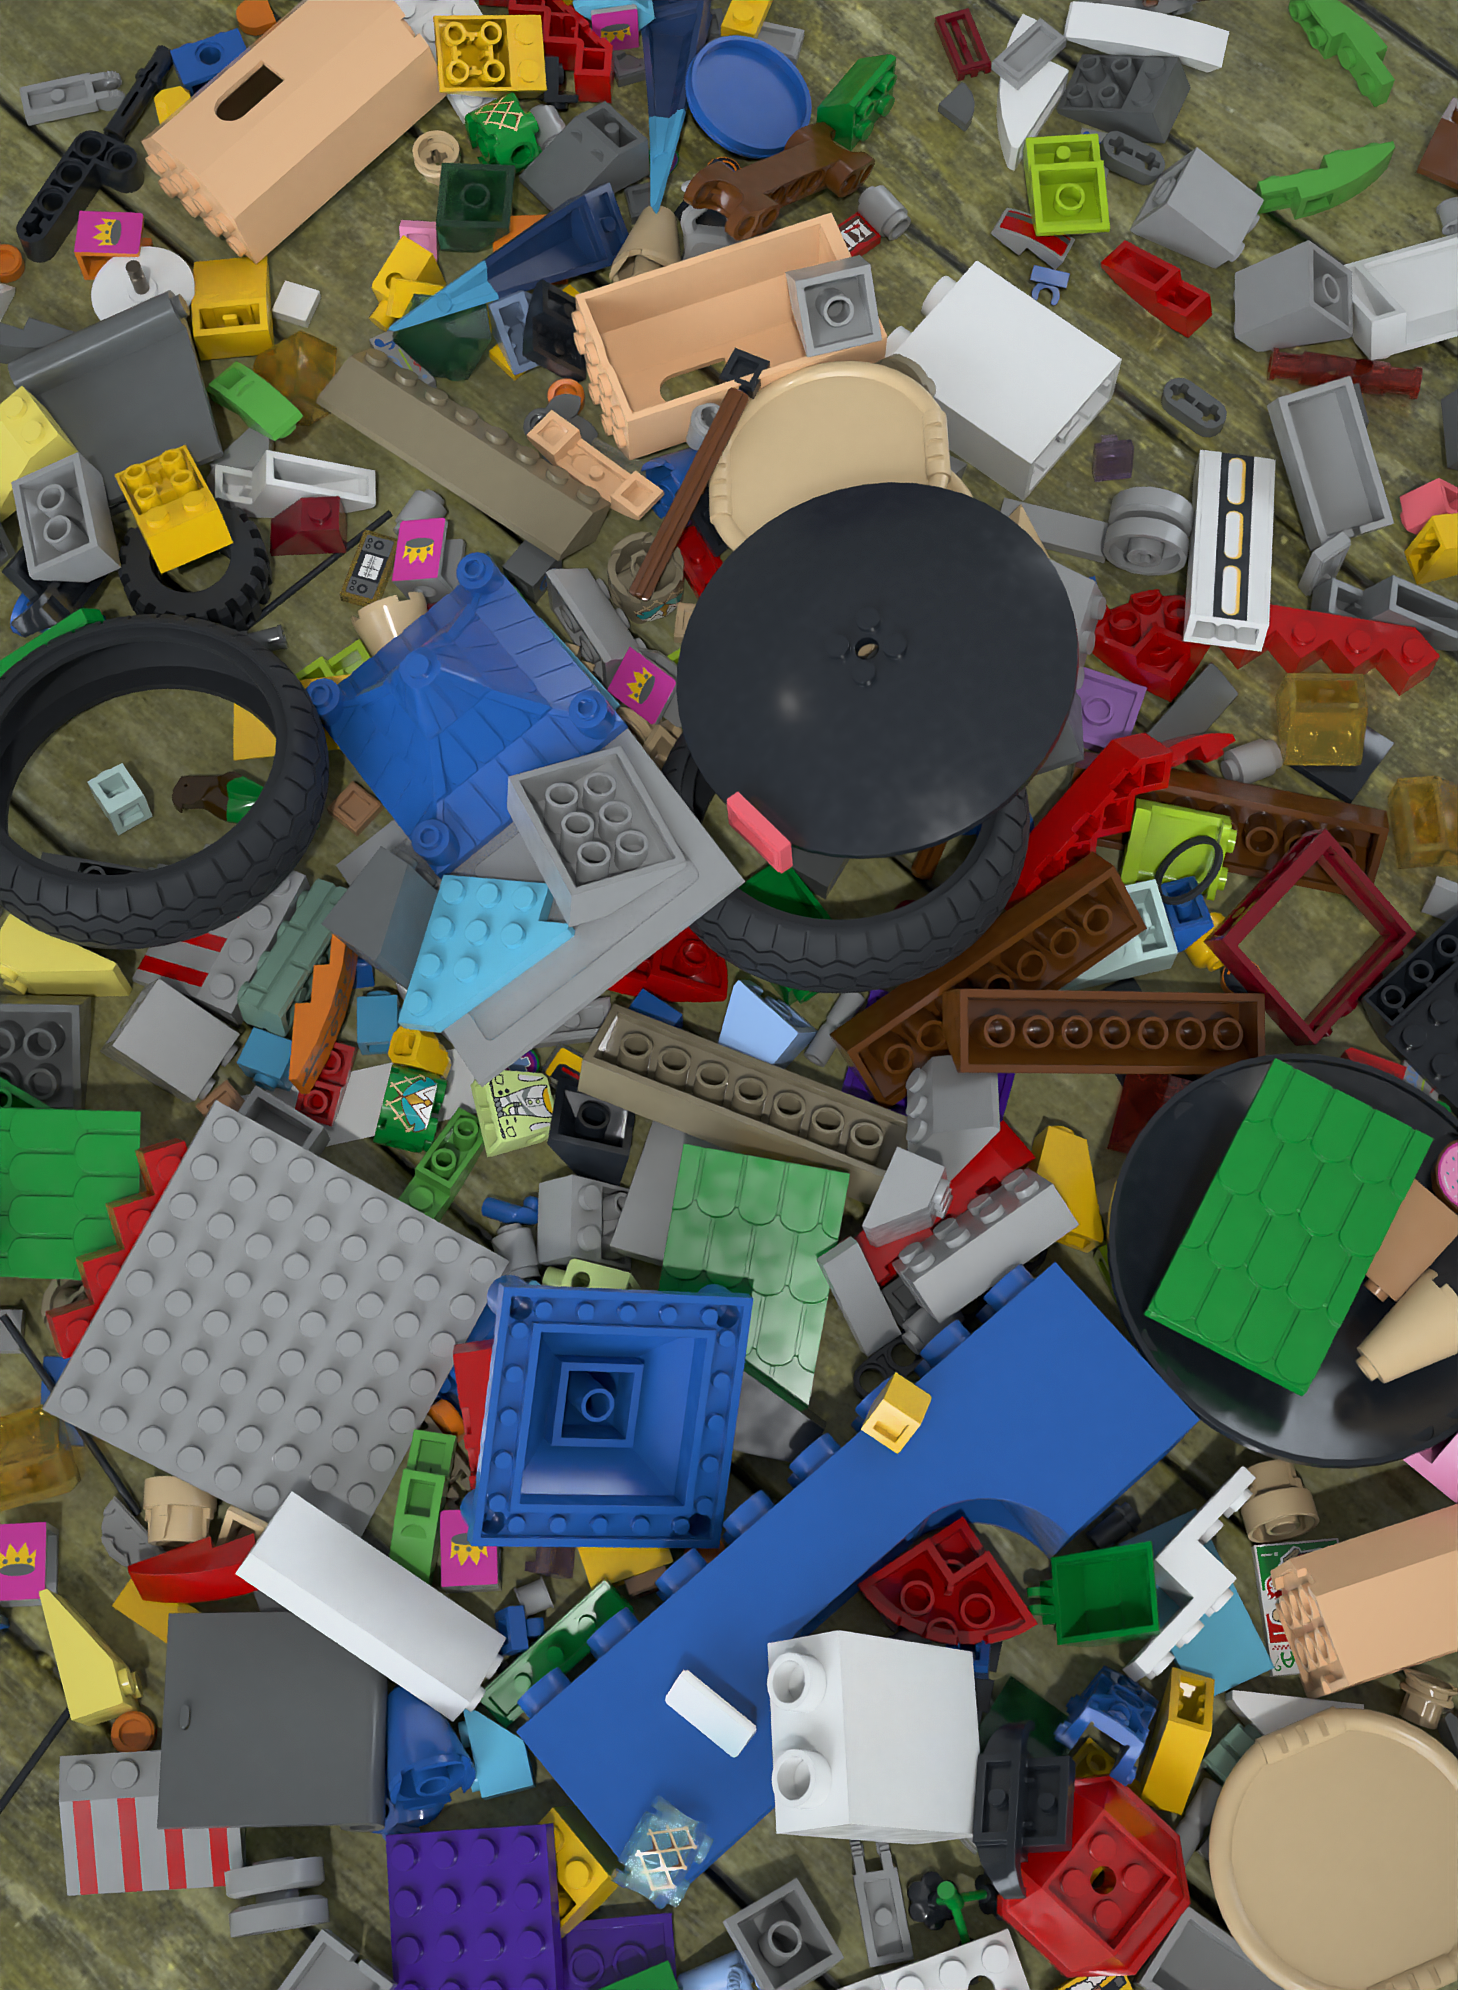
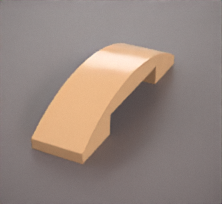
[527,410,664,520]

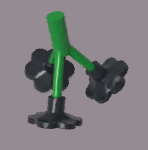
[907,1870,1004,1985]

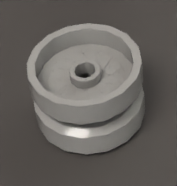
[1103,487,1195,576]
[224,1856,330,1938]

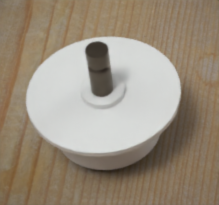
[91,246,195,321]

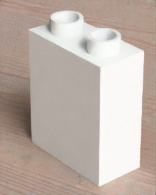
[885,261,1122,501]
[767,1630,980,1844]

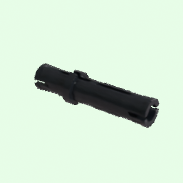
[103,45,173,143]

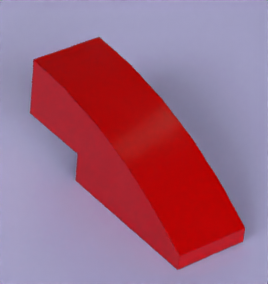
[1101,240,1212,338]
[127,1533,259,1603]

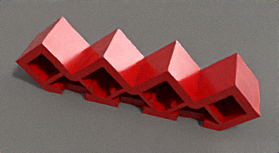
[479,0,614,103]
[1218,604,1440,696]
[1004,733,1173,910]
[838,1120,1036,1290]
[45,1138,187,1359]

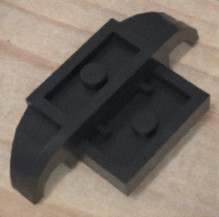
[1,546,109,638]
[972,1720,1076,1899]

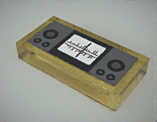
[339,530,398,607]

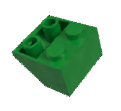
[816,54,897,151]

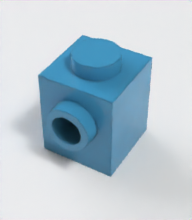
[357,991,402,1055]
[237,1027,293,1092]

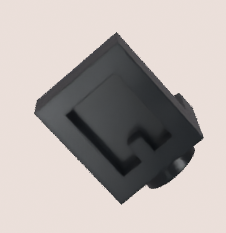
[535,53,579,109]

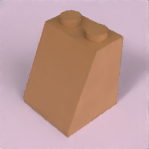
[1363,1179,1458,1302]

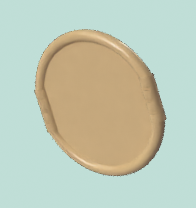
[709,361,951,551]
[1209,1706,1458,1990]

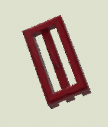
[934,8,992,81]

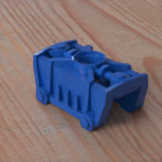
[1054,1665,1159,1787]

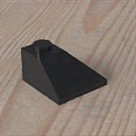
[547,1077,635,1186]

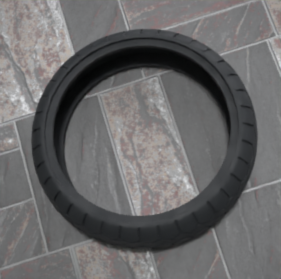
[0,614,329,950]
[661,656,1030,993]

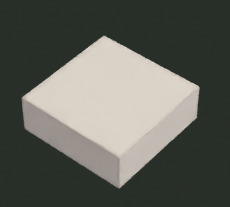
[271,280,321,328]

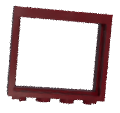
[1203,828,1416,1046]

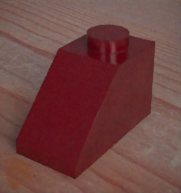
[270,496,347,556]

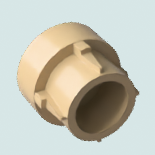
[1241,1459,1319,1543]
[143,1476,217,1548]

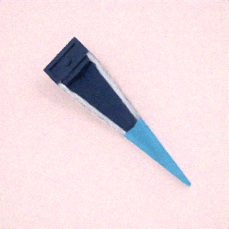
[641,0,712,214]
[388,182,629,331]

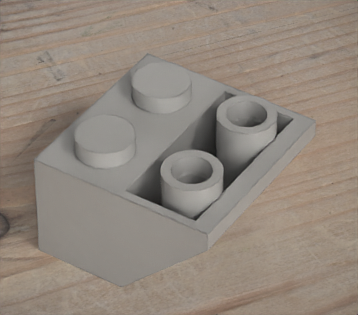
[537,1175,631,1271]

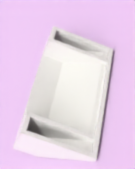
[1344,233,1458,361]

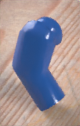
[481,1196,539,1225]

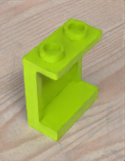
[1119,798,1237,901]

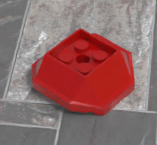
[997,1774,1191,1978]

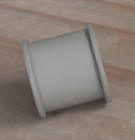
[1436,197,1458,236]
[514,1576,554,1619]

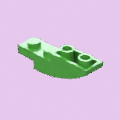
[1288,0,1395,107]
[1255,141,1395,220]
[206,361,304,441]
[398,1107,485,1222]
[389,1429,458,1587]

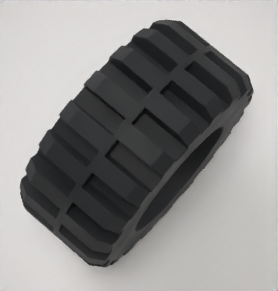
[118,497,272,632]

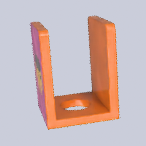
[74,211,153,280]

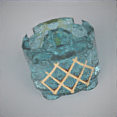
[611,1795,714,1910]

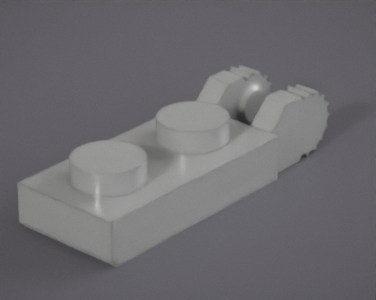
[19,71,125,126]
[849,1839,914,1967]

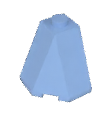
[718,980,818,1069]

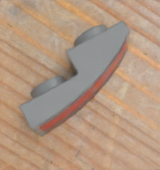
[990,208,1075,270]

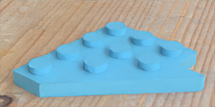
[397,875,576,1033]

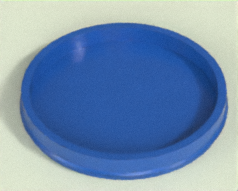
[685,35,812,159]

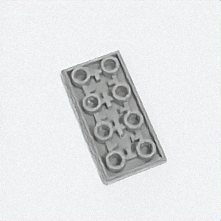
[610,1121,730,1266]

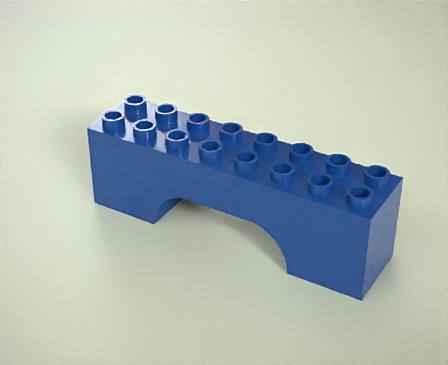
[516,1262,1200,1909]

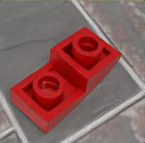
[1161,733,1236,768]
[295,1041,358,1127]

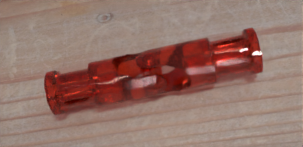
[1267,347,1423,400]

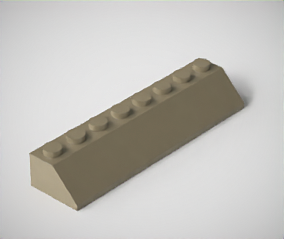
[316,348,611,561]
[577,1004,908,1205]

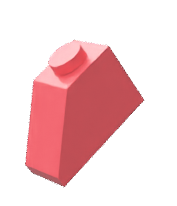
[1399,478,1458,535]

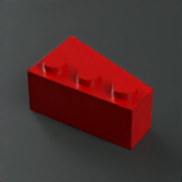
[453,1339,494,1490]

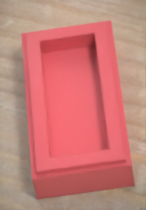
[727,792,793,874]

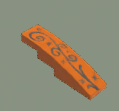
[289,934,358,1094]

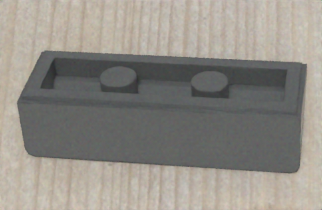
[1147,663,1239,769]

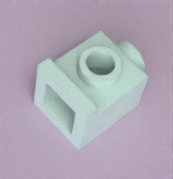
[88,763,153,835]

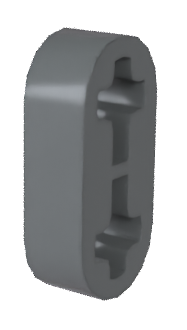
[1099,131,1165,185]
[1161,378,1227,438]

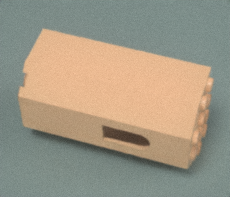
[141,0,448,264]
[571,212,887,460]
[1271,1504,1458,1699]

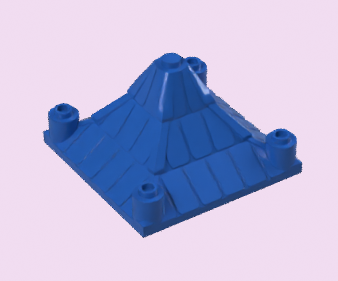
[306,552,628,880]
[460,1274,753,1548]

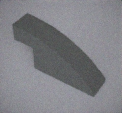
[1311,575,1458,651]

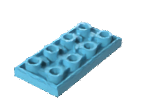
[1118,1509,1275,1696]

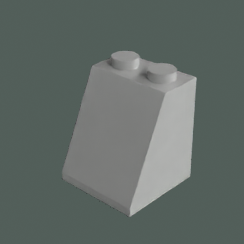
[1130,147,1264,269]
[1233,240,1353,352]
[100,979,240,1103]

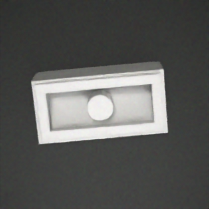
[665,1670,757,1758]

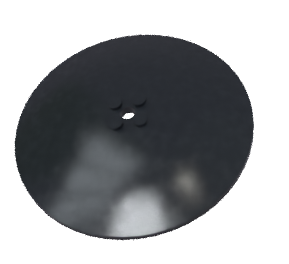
[676,482,1079,859]
[1107,1053,1458,1469]

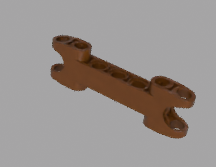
[683,122,875,240]

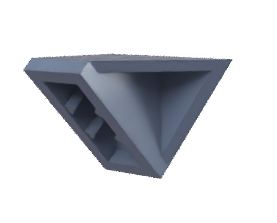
[488,290,539,375]

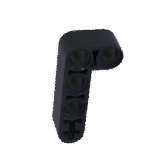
[16,130,144,263]

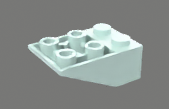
[1060,879,1178,991]

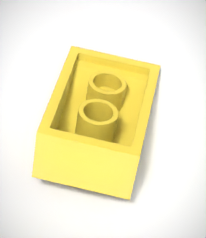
[0,386,78,523]
[0,914,132,997]
[39,1589,143,1727]

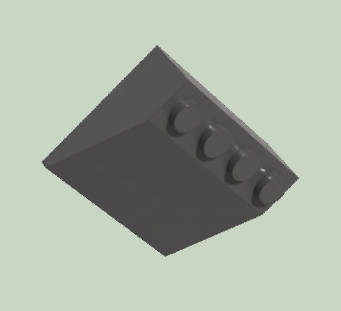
[0,995,91,1109]

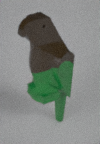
[172,771,320,830]

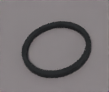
[1154,836,1223,905]

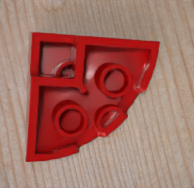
[1092,589,1211,702]
[607,926,728,1003]
[857,1517,1038,1646]

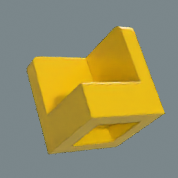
[861,1372,932,1454]

